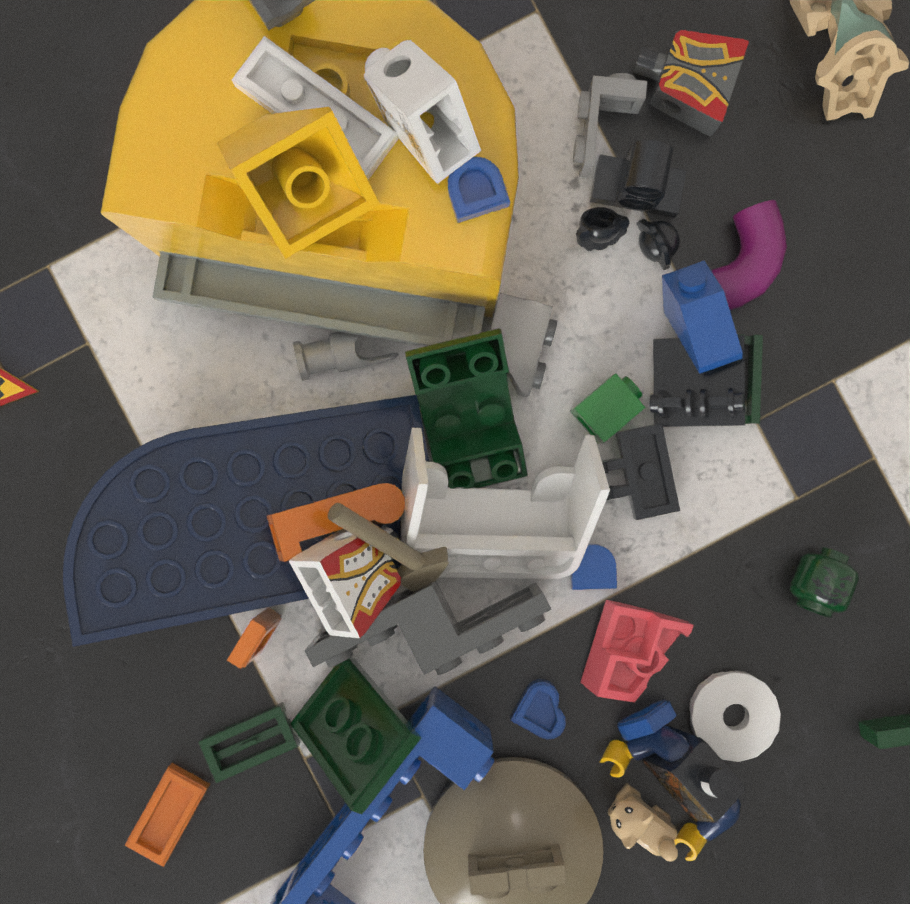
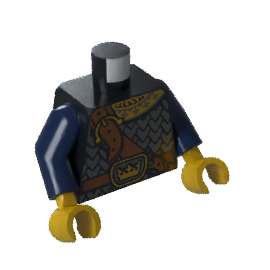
[600,726,746,861]

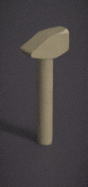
[328,503,449,592]

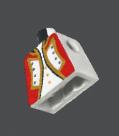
[289,527,401,638]

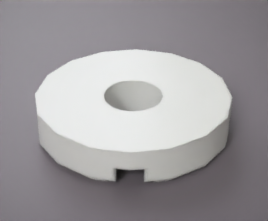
[689,670,781,762]

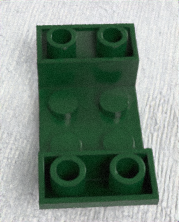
[405,328,528,489]

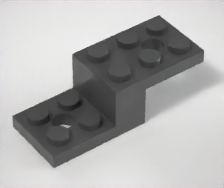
[304,581,552,675]

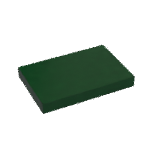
[290,657,421,815]

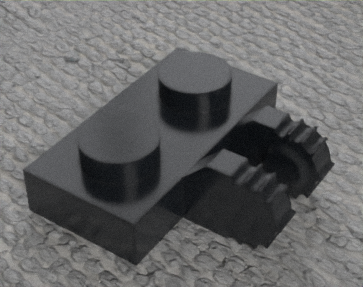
[602,423,680,520]

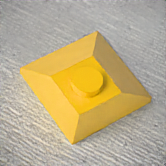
[217,107,380,259]

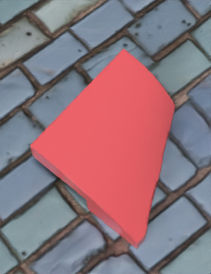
[580,600,694,703]

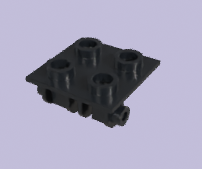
[649,335,745,427]

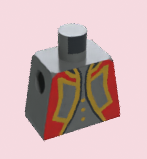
[633,30,749,137]

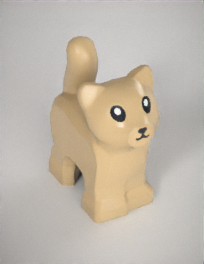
[608,783,678,862]

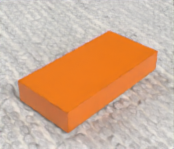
[227,607,282,669]
[125,763,210,867]

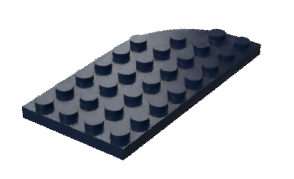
[63,395,429,647]

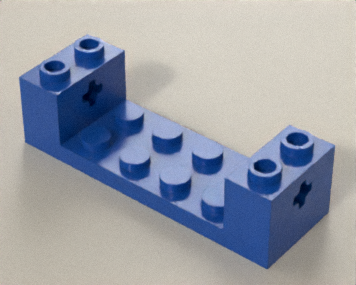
[270,686,494,904]

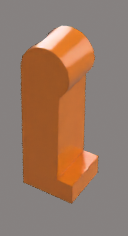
[267,483,405,562]

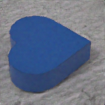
[510,679,566,740]
[617,699,677,741]

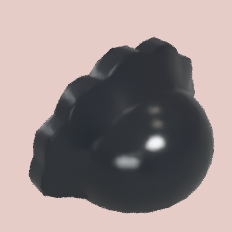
[576,207,630,251]
[636,219,680,270]

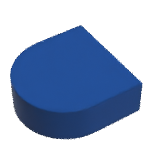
[448,157,510,223]
[571,544,617,590]

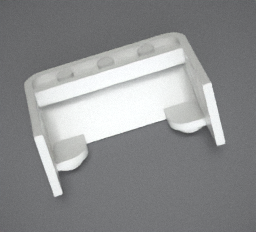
[400,428,610,579]

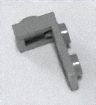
[573,73,647,177]

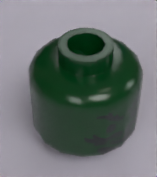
[790,547,859,618]

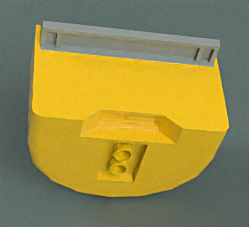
[101,0,519,346]

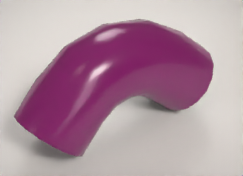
[711,200,787,310]

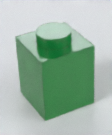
[570,373,646,444]

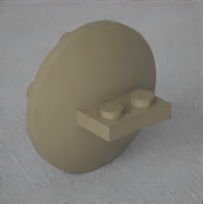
[423,757,603,904]

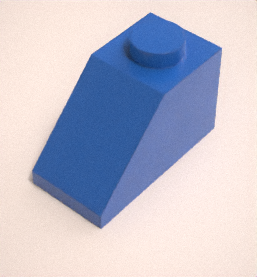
[662,260,743,374]

